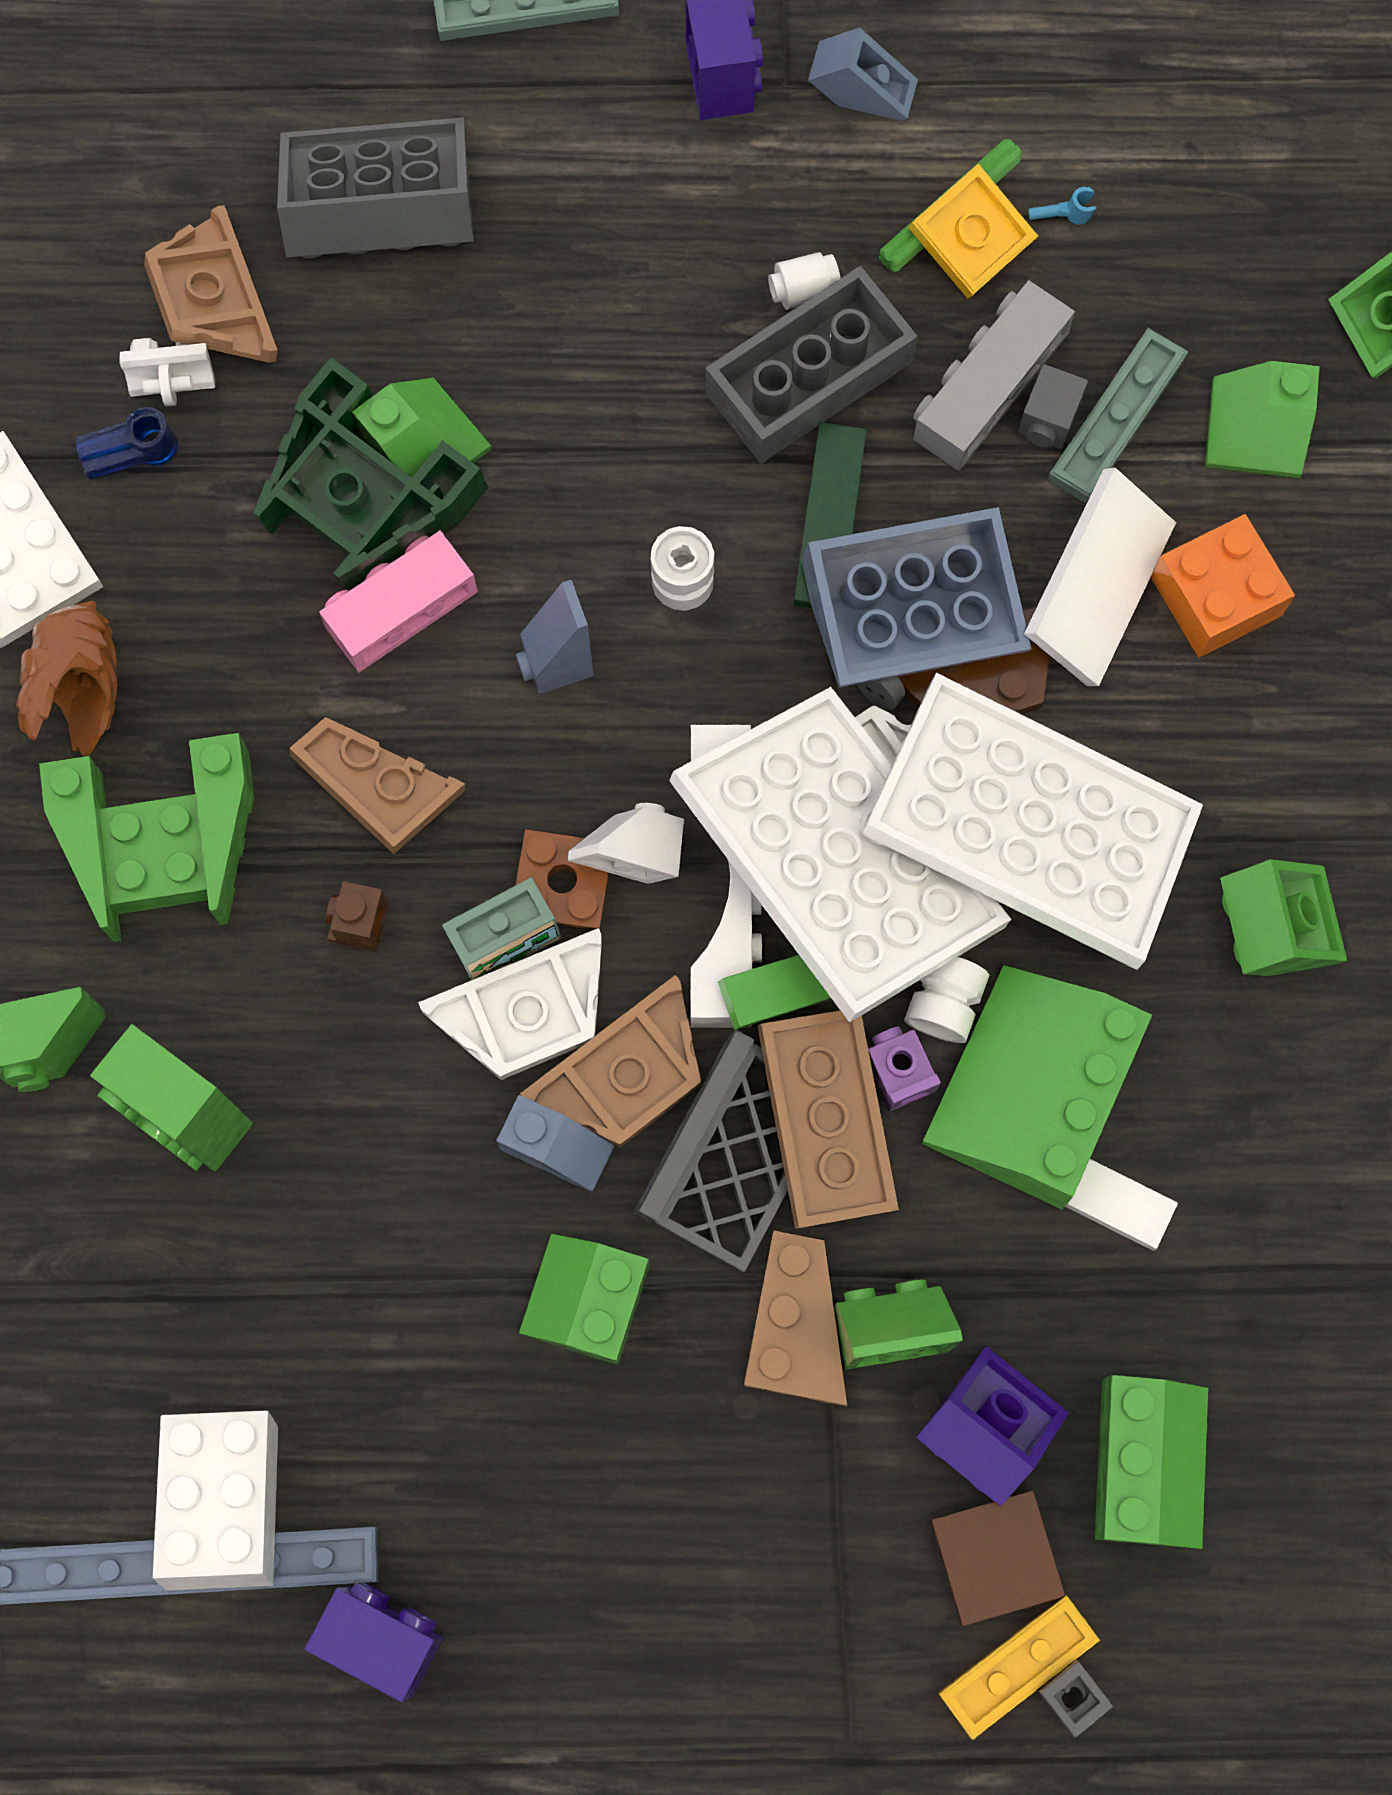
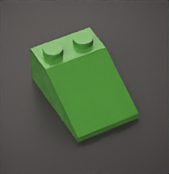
[834,1280,963,1370]

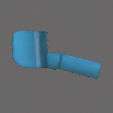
[1028,187,1097,225]

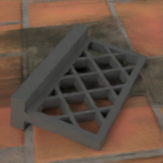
[632,1030,788,1273]

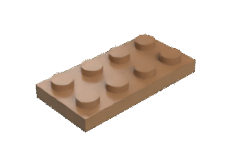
[757,1010,899,1229]

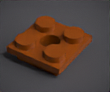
[515,829,609,930]

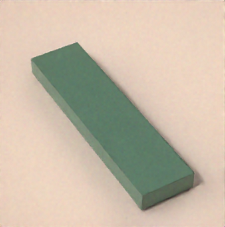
[434,0,619,41]
[1048,328,1188,504]

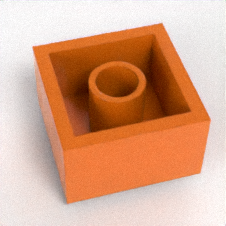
[1150,514,1295,658]

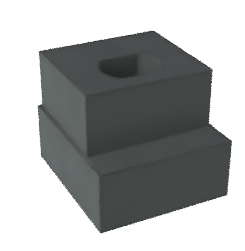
[1037,1661,1113,1738]

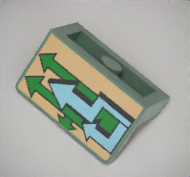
[442,877,561,981]

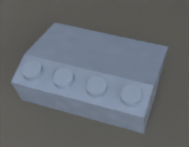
[801,507,1031,688]

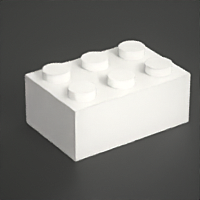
[153,1411,278,1590]

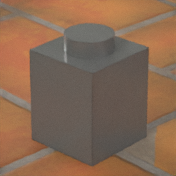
[1018,364,1088,450]

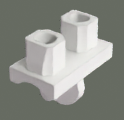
[120,338,215,407]

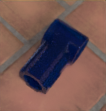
[75,407,178,479]

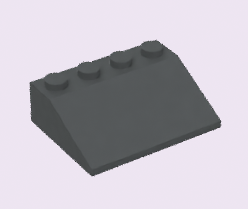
[277,117,474,259]

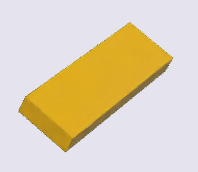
[938,1595,1100,1740]

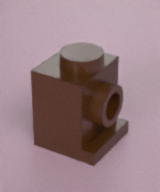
[326,881,389,952]

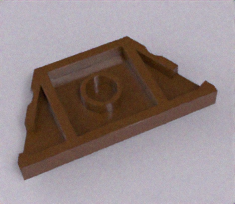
[897,607,1049,715]

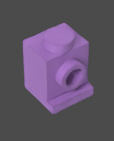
[868,1026,941,1112]

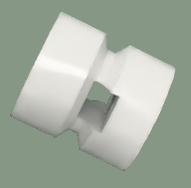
[651,526,714,611]
[904,957,989,1043]

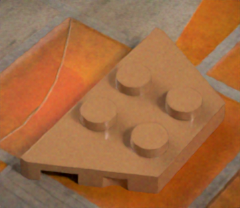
[144,205,278,362]
[520,975,701,1148]

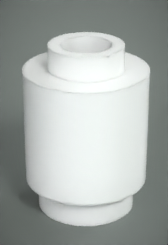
[768,252,840,310]

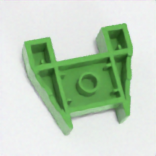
[39,733,255,942]

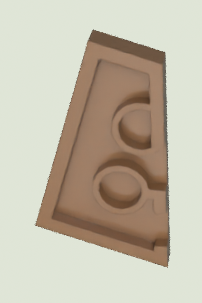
[289,717,465,854]

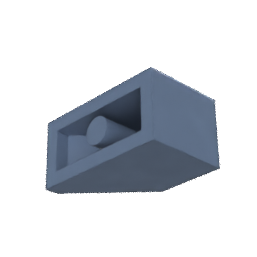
[808,27,918,121]
[496,1095,614,1193]

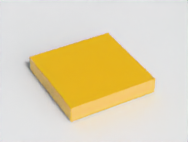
[907,164,1038,299]

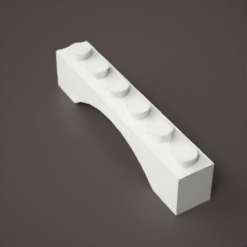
[691,725,762,1028]

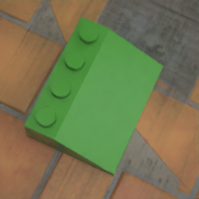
[922,965,1152,1210]

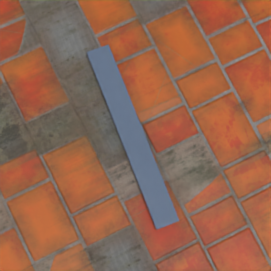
[0,1527,379,1605]

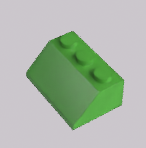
[1095,1375,1208,1549]

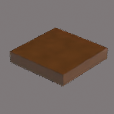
[930,1491,1065,1626]

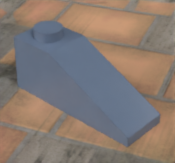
[515,580,594,694]

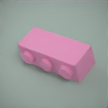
[319,531,478,673]

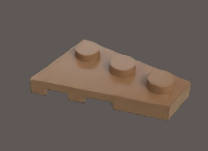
[744,1230,847,1407]

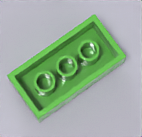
[90,1024,254,1172]

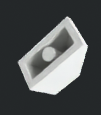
[568,803,684,884]

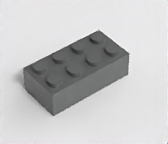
[705,265,918,464]

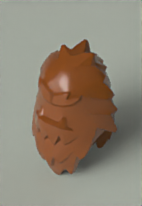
[16,601,117,757]

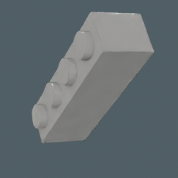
[913,280,1075,471]

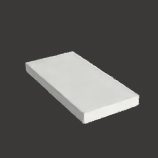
[1024,468,1176,686]

